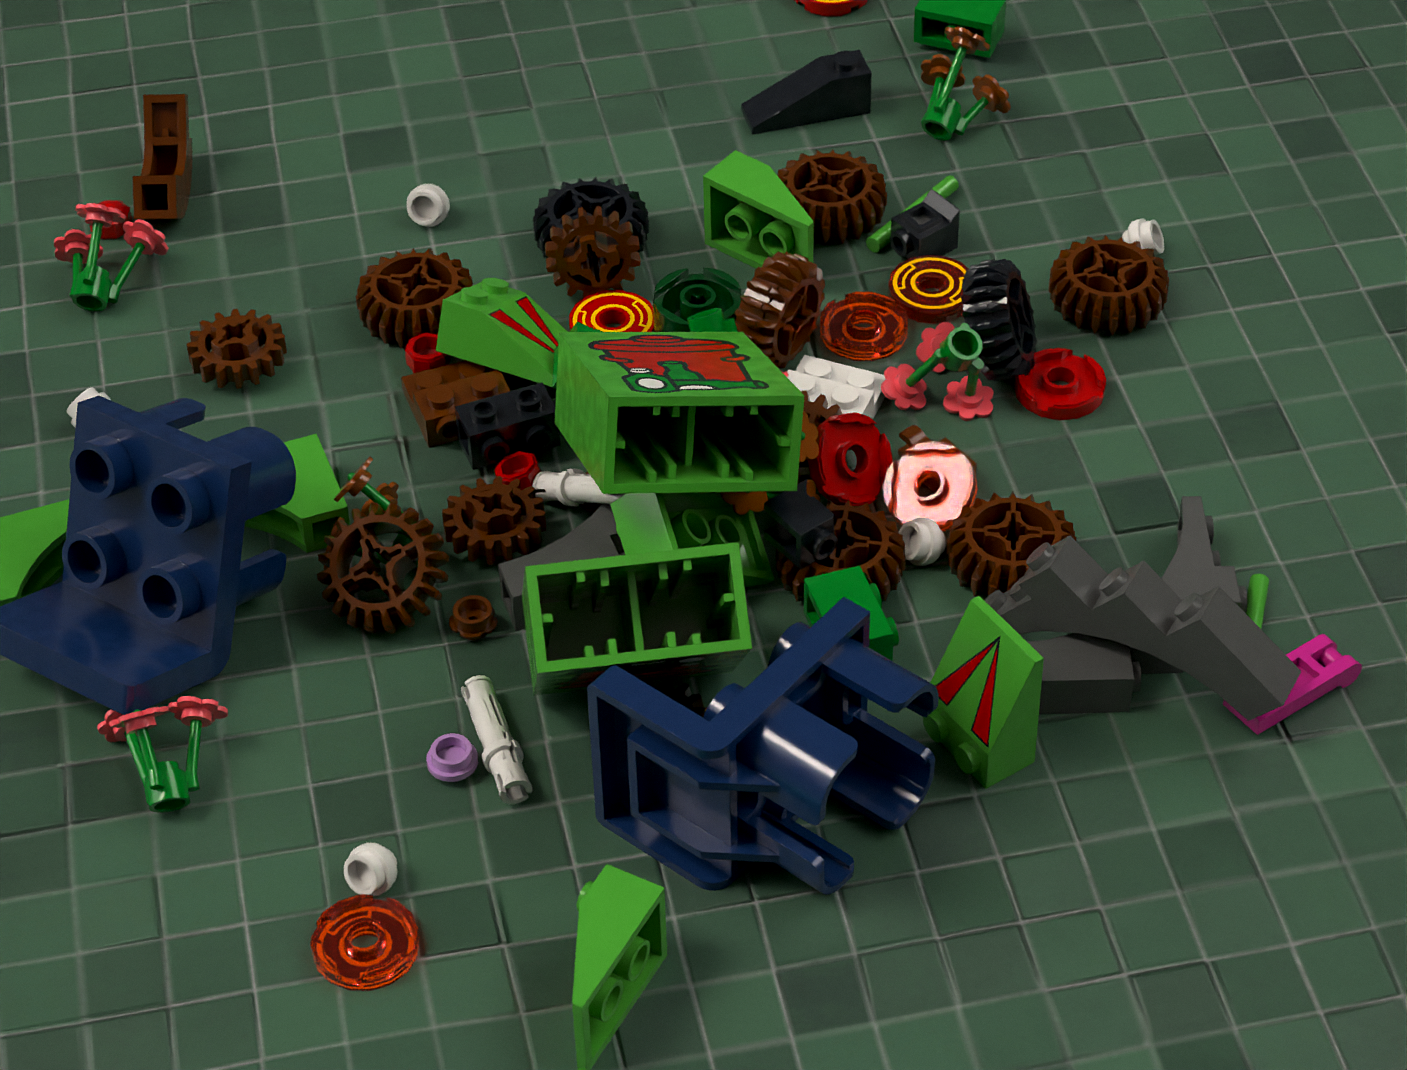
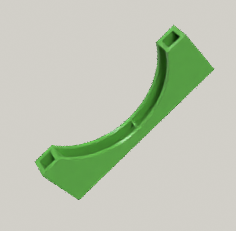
[0,434,350,606]

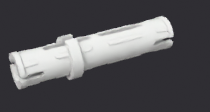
[532,468,624,507]
[461,675,532,804]

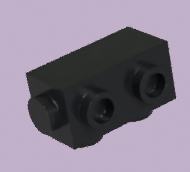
[455,382,561,470]

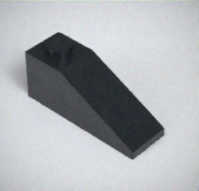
[741,50,872,135]

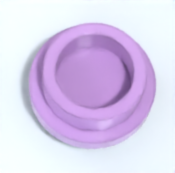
[426,733,478,782]

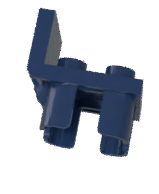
[0,395,296,715]
[587,597,939,895]

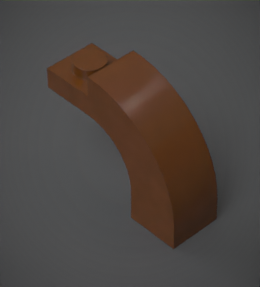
[133,94,192,220]

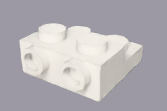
[787,355,886,419]

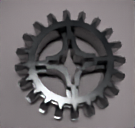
[533,177,649,267]
[961,259,1038,382]

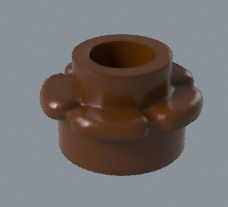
[449,595,498,640]

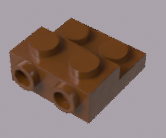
[401,360,510,448]

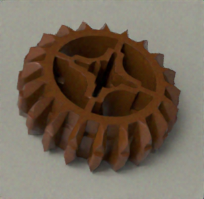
[777,149,887,245]
[1048,235,1169,336]
[356,248,473,348]
[734,252,825,368]
[946,492,1077,597]
[776,499,906,602]
[317,502,449,634]

